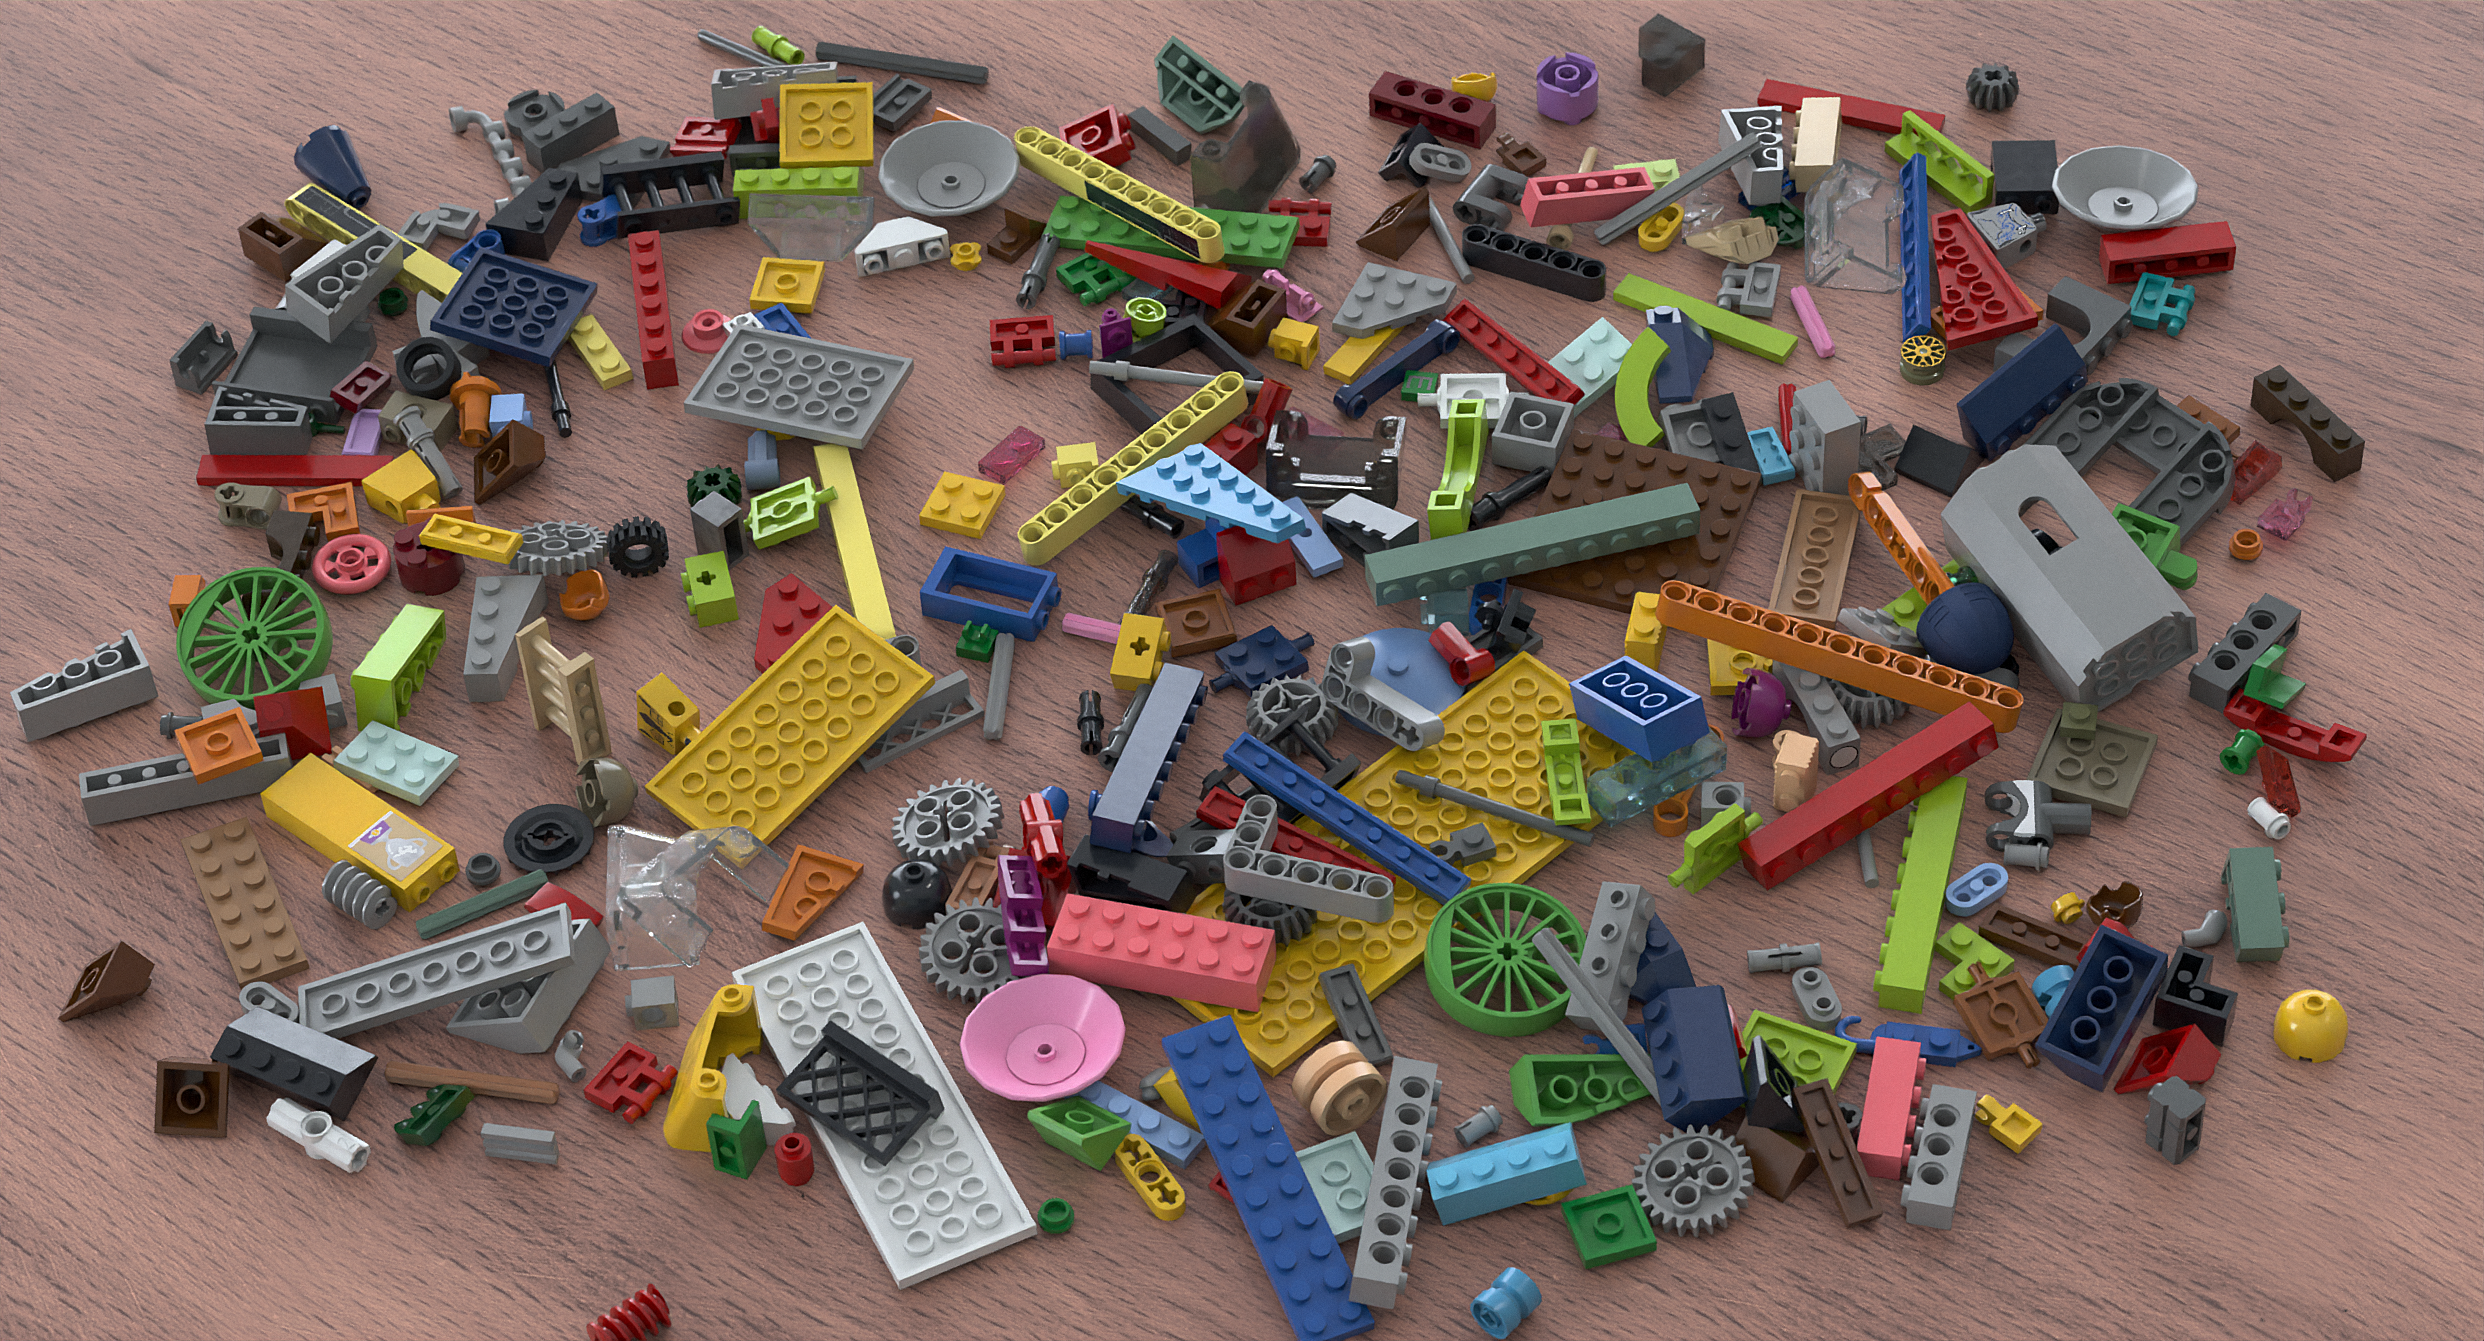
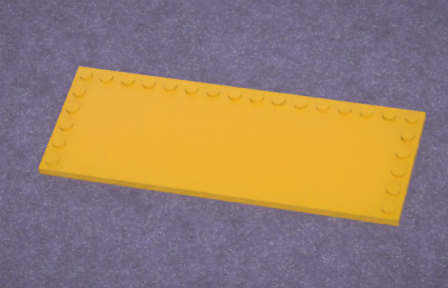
[1170,650,1674,1077]

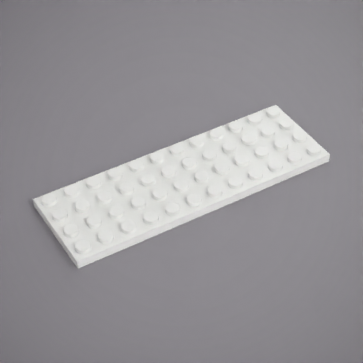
[731,922,1037,1290]

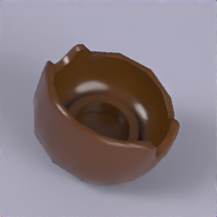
[2086,881,2143,929]

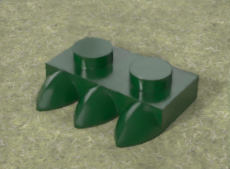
[1749,195,1821,250]
[394,1084,475,1146]

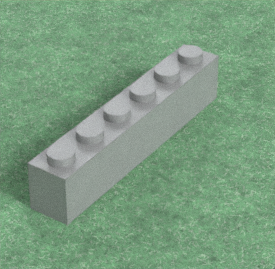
[79,733,293,826]

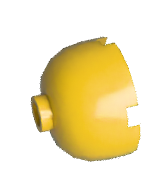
[2273,989,2348,1063]

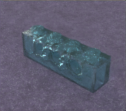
[1587,726,1727,828]

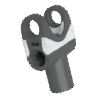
[1985,780,2092,852]

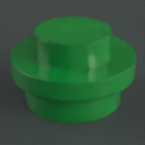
[1037,1198,1075,1234]

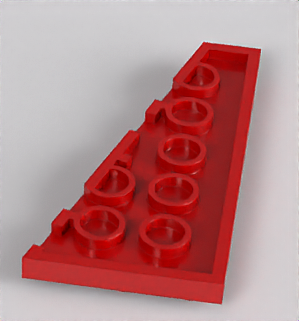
[1931,208,2038,351]

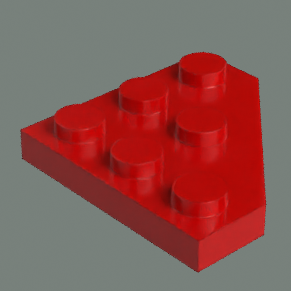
[754,573,833,674]

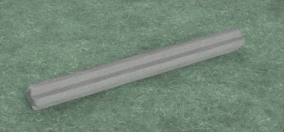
[1594,133,1762,245]
[1532,927,1661,1106]

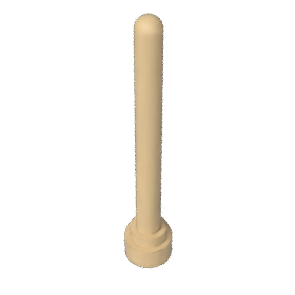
[1546,147,1598,251]

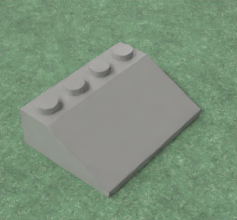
[446,919,612,1054]

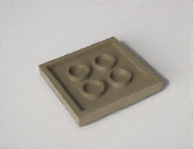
[2026,708,2158,818]

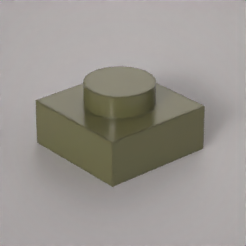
[2060,702,2098,740]

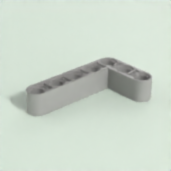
[1223,795,1394,923]

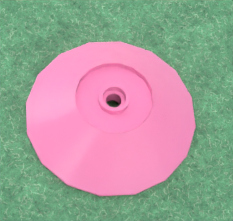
[959,974,1126,1102]

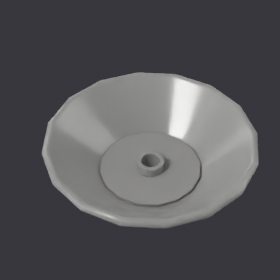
[878,120,1020,216]
[2052,145,2199,233]

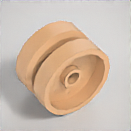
[1292,1040,1387,1136]

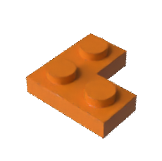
[287,482,360,542]

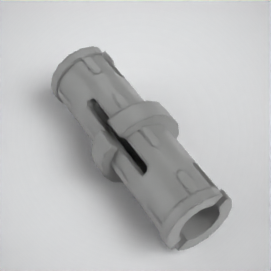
[1747,942,1822,973]

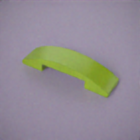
[1541,718,1591,826]

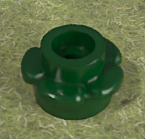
[377,288,408,316]

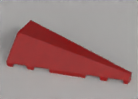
[1085,240,1252,310]

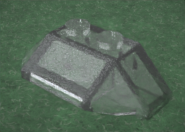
[748,194,875,262]

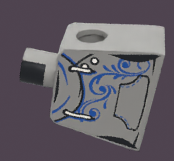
[1966,203,2047,269]

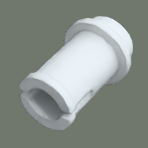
[2247,797,2291,840]

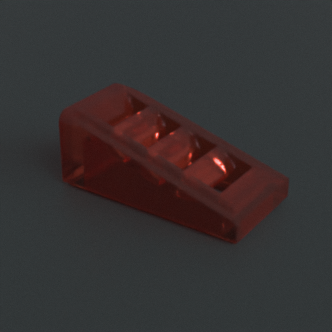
[2231,440,2282,505]

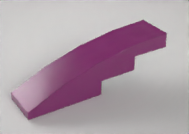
[997,855,1049,976]

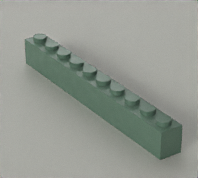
[1365,483,1700,607]

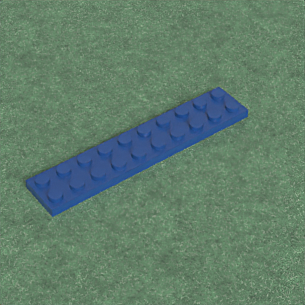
[1162,1015,1375,1341]

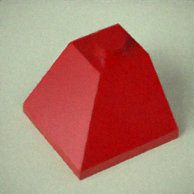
[253,686,332,760]
[2113,1024,2221,1094]

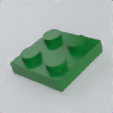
[1561,1184,1657,1270]

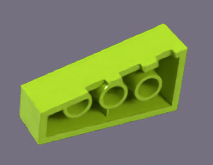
[350,604,446,732]

